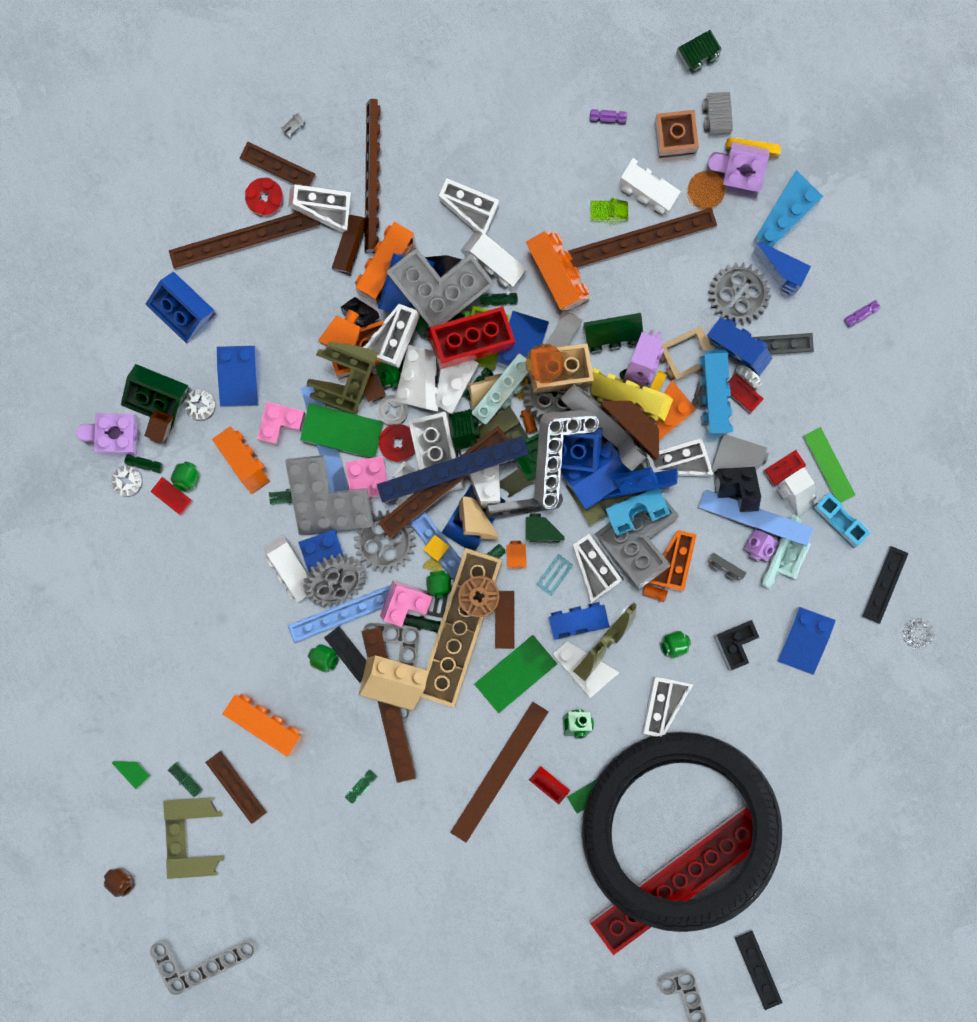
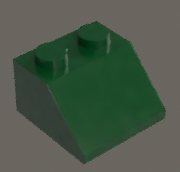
[525,513,565,543]

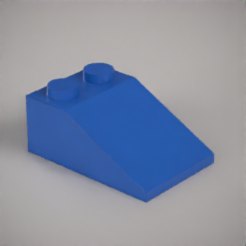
[753,241,811,293]
[496,311,549,376]
[217,345,258,407]
[441,484,506,550]
[777,607,836,675]

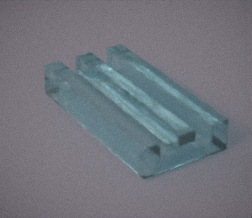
[536,554,573,596]

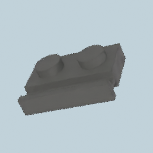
[707,553,747,581]

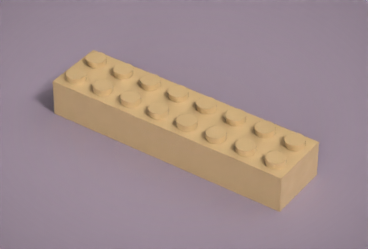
[421,548,502,708]

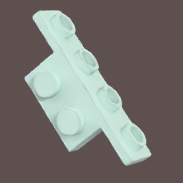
[472,354,530,424]
[762,515,811,590]

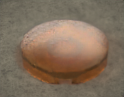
[688,171,725,209]
[526,344,564,383]

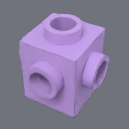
[744,529,779,562]

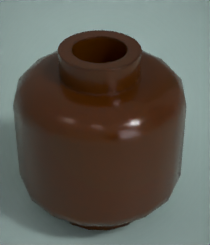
[104,868,133,897]

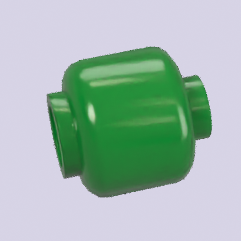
[170,461,199,491]
[426,570,452,599]
[661,631,691,658]
[308,644,338,672]

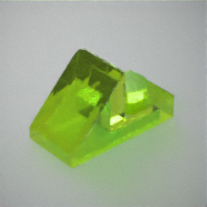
[590,198,628,221]

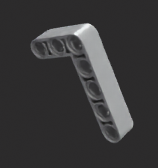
[561,384,647,471]
[534,410,599,509]
[363,623,419,721]
[150,940,256,995]

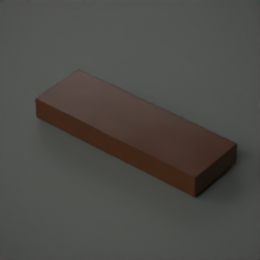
[332,215,367,273]
[495,591,514,649]

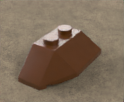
[600,401,659,461]

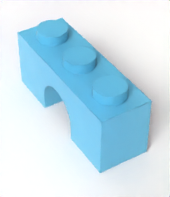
[606,488,671,536]
[813,492,871,548]

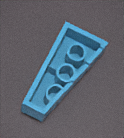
[754,170,823,247]
[699,349,733,434]

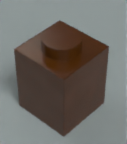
[364,373,386,404]
[144,409,174,443]

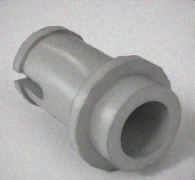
[281,113,305,137]

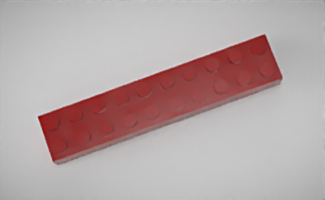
[589,806,753,955]

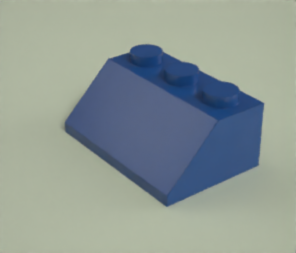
[378,253,435,314]
[145,271,215,343]
[548,423,602,472]
[562,441,629,510]

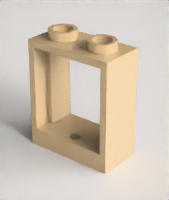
[660,326,713,382]

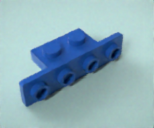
[605,467,678,499]

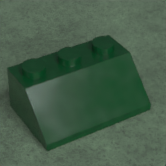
[582,313,643,353]
[121,364,189,426]

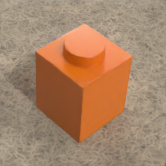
[506,541,527,569]

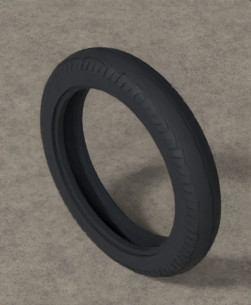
[582,732,782,932]

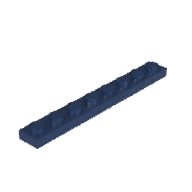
[376,436,530,503]

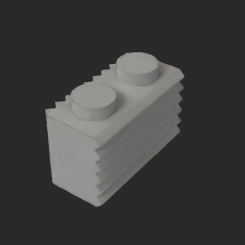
[703,92,733,134]

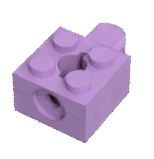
[708,142,769,192]
[623,329,664,389]
[76,413,137,455]

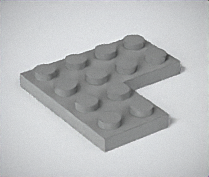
[386,247,495,327]
[285,455,374,535]
[595,499,679,589]

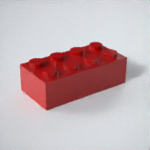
[428,306,515,369]

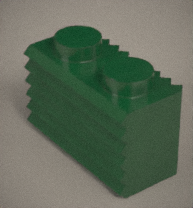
[677,29,722,71]
[449,409,480,450]

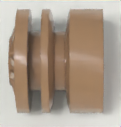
[458,575,500,617]

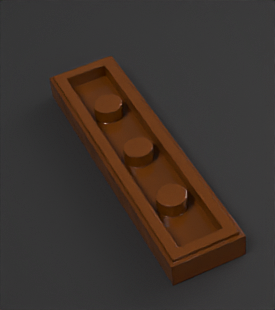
[239,141,316,187]
[205,751,267,824]

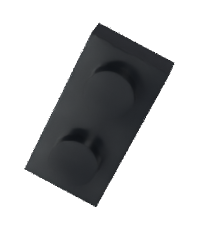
[341,297,379,327]

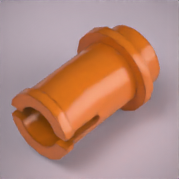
[520,409,538,433]
[643,584,668,602]

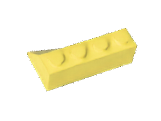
[591,368,673,422]

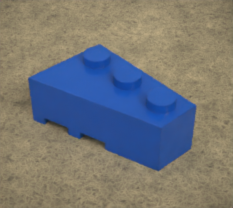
[707,317,773,376]
[548,602,610,640]

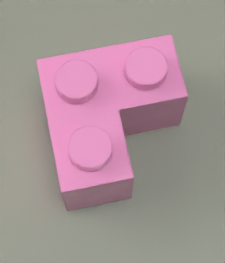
[257,402,305,446]
[380,580,433,627]

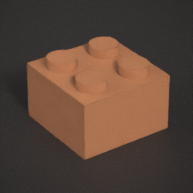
[655,110,699,156]

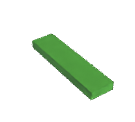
[803,427,855,503]

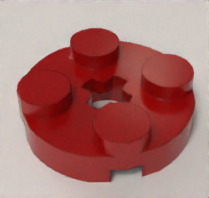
[245,177,283,216]
[379,424,415,463]

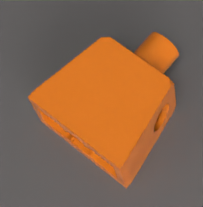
[318,310,361,347]

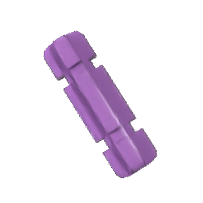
[590,109,627,123]
[845,300,881,327]

